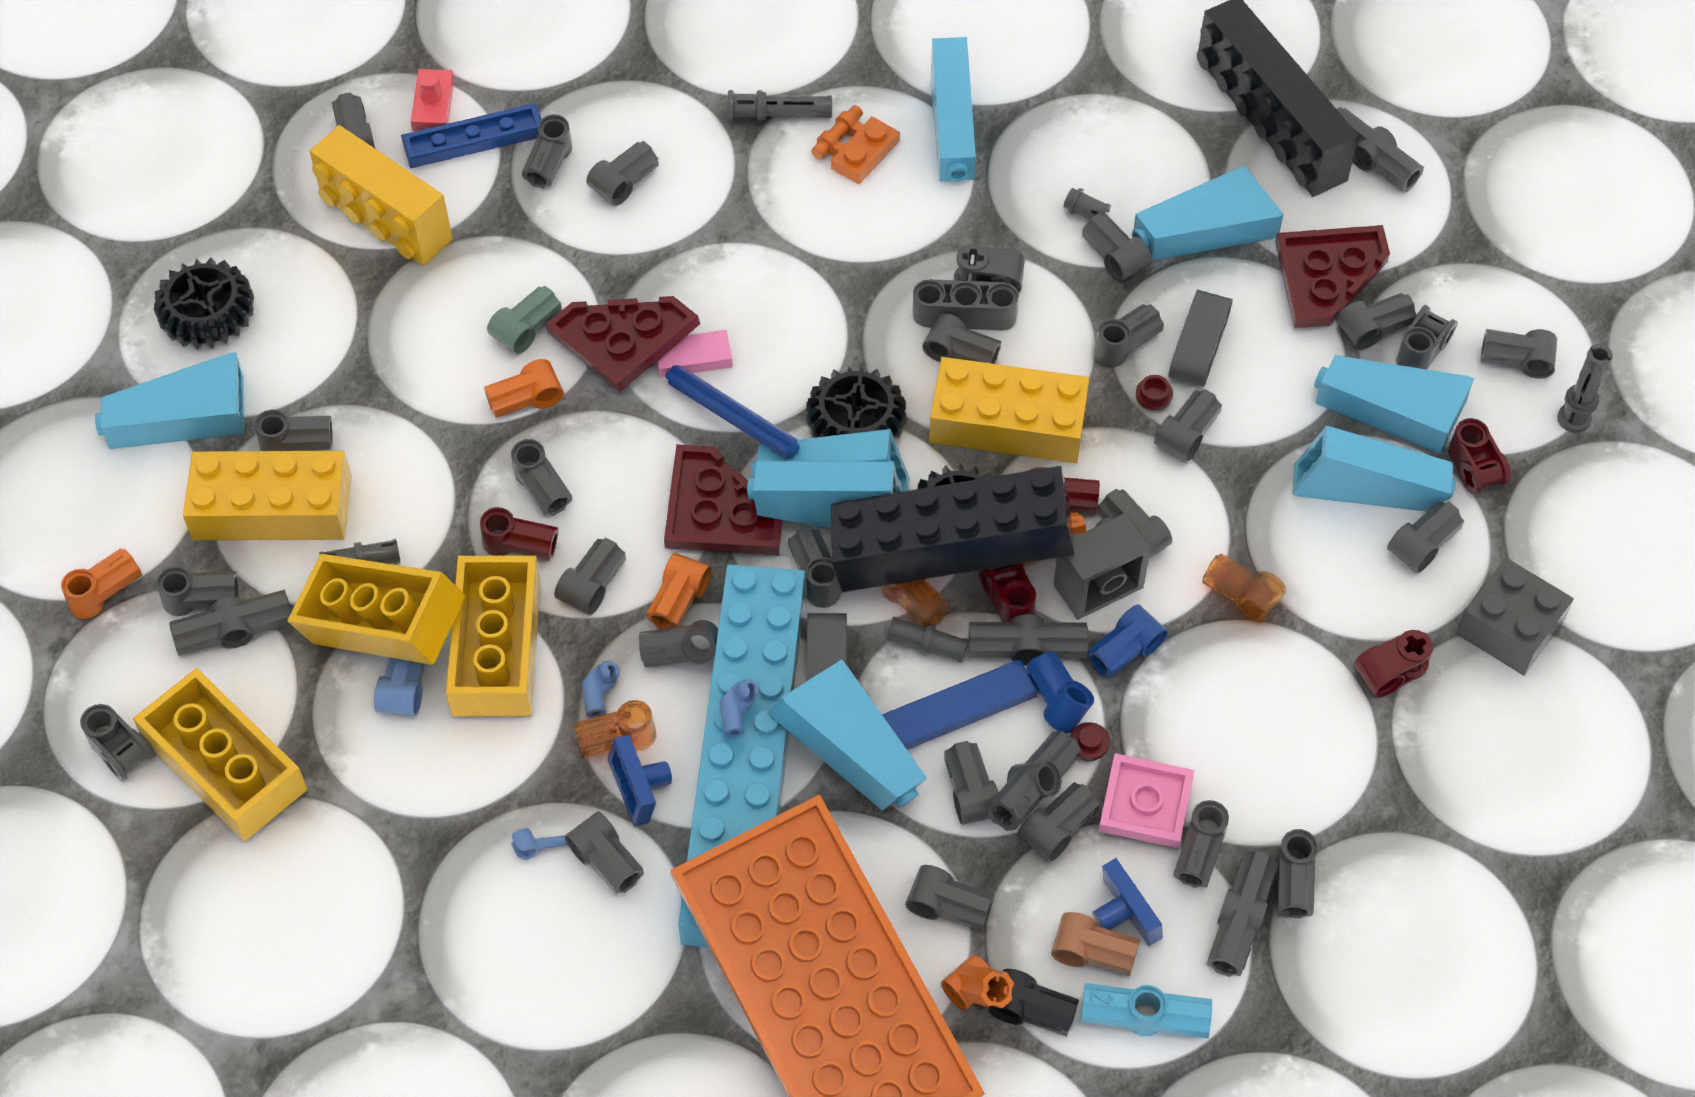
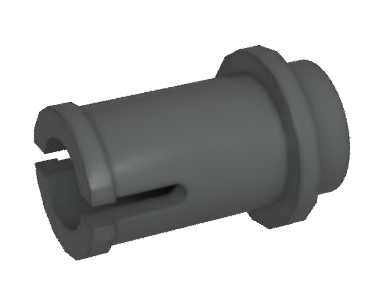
[1063,188,1111,219]

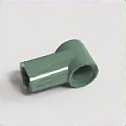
[487,286,562,355]

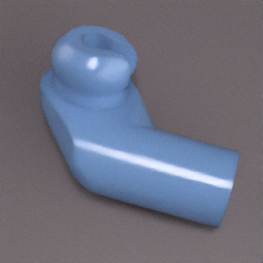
[581,661,620,719]
[720,679,759,738]

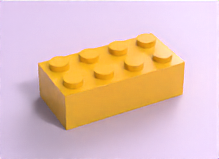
[309,125,453,266]
[929,357,1090,463]
[183,451,352,540]
[287,554,466,665]
[446,556,541,716]
[133,667,308,842]

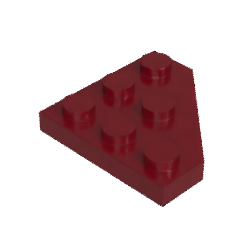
[1275,225,1390,328]
[545,296,700,393]
[664,444,783,555]

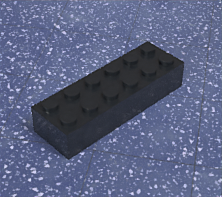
[1197,0,1359,197]
[831,466,1074,592]

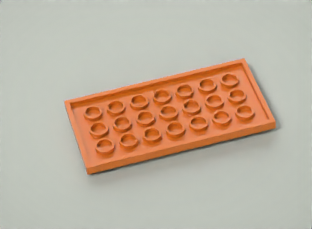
[670,794,985,1097]

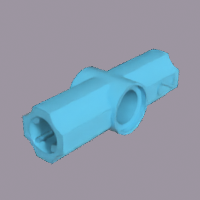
[1081,983,1213,1039]

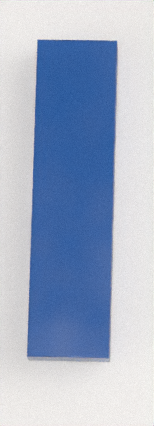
[401,103,541,168]
[882,659,1038,749]

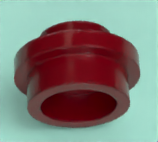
[1135,375,1173,411]
[1070,722,1110,762]

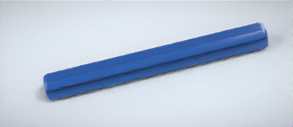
[665,365,800,459]

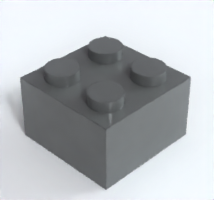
[1054,513,1151,620]
[1457,558,1574,676]

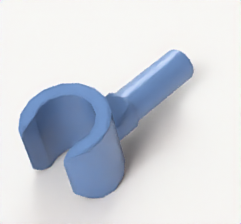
[511,828,568,860]

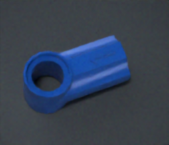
[1087,604,1168,678]
[1026,652,1094,733]

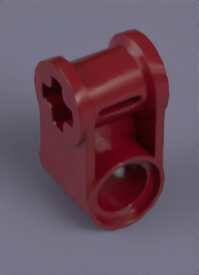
[1448,418,1511,494]
[978,564,1037,622]
[1353,630,1433,698]

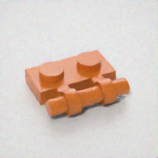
[811,105,900,185]

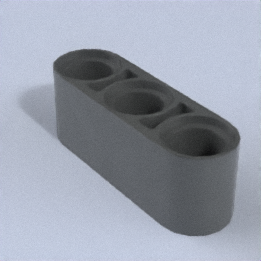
[912,279,1019,331]
[1168,289,1233,387]
[806,613,847,681]

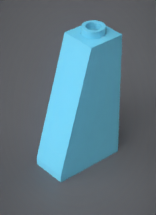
[930,37,976,182]
[1132,165,1284,261]
[95,352,245,449]
[1314,355,1474,455]
[1292,425,1456,512]
[752,429,910,492]
[747,461,898,529]
[768,659,927,811]

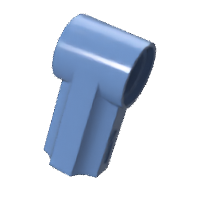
[374,657,425,716]

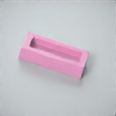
[657,330,733,377]

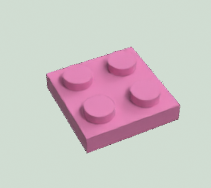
[1098,753,1194,849]

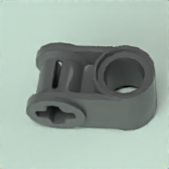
[954,245,1025,294]
[1396,305,1458,369]
[80,704,155,782]

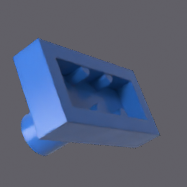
[607,735,672,827]
[1092,858,1163,946]

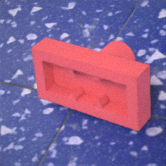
[411,69,454,131]

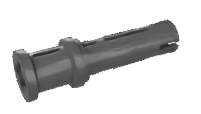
[728,90,832,122]
[1557,344,1613,433]

